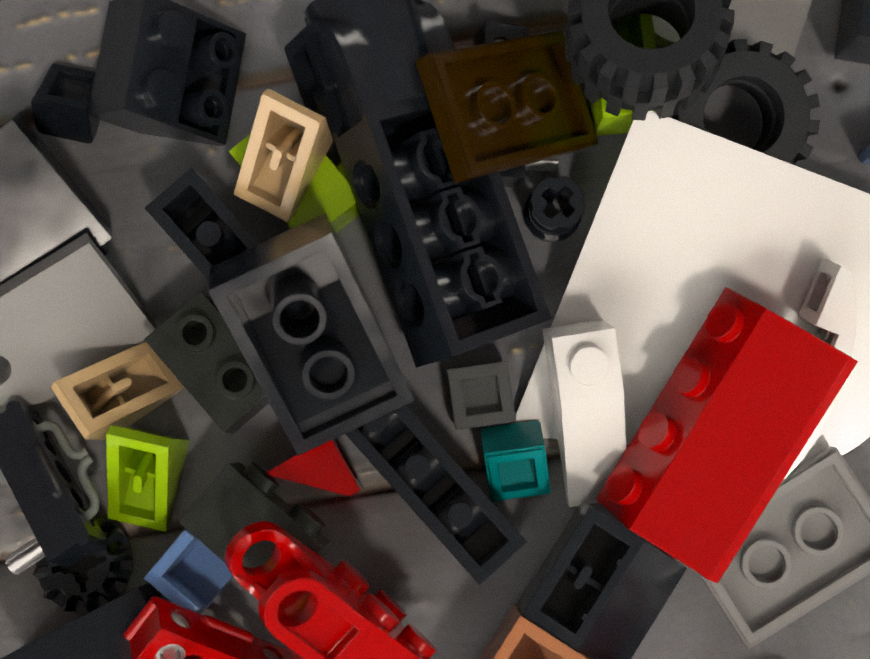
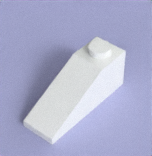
[542,319,626,507]

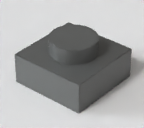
[447,361,516,430]

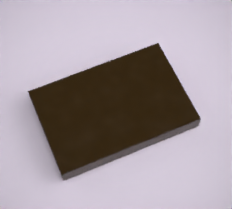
[415,30,599,184]

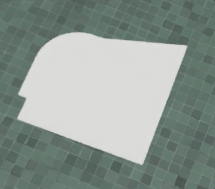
[513,111,870,468]

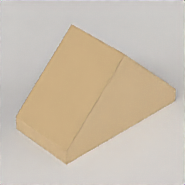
[233,88,333,222]
[51,341,184,440]

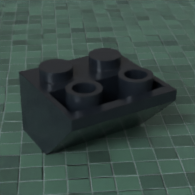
[87,0,246,146]
[517,501,687,659]

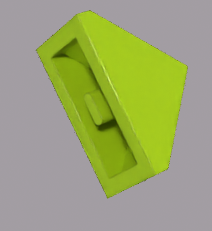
[106,425,190,532]

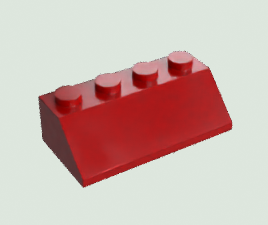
[596,287,858,584]

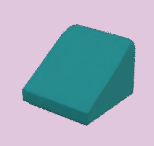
[481,420,551,502]

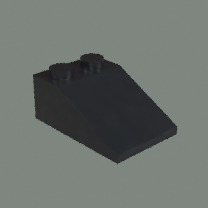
[208,213,414,456]

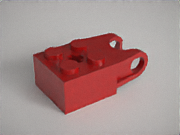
[225,521,437,659]

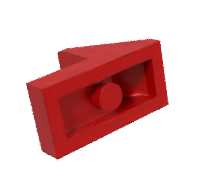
[266,438,364,496]

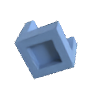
[144,529,233,614]

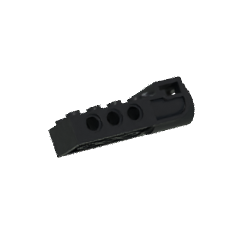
[284,0,552,368]

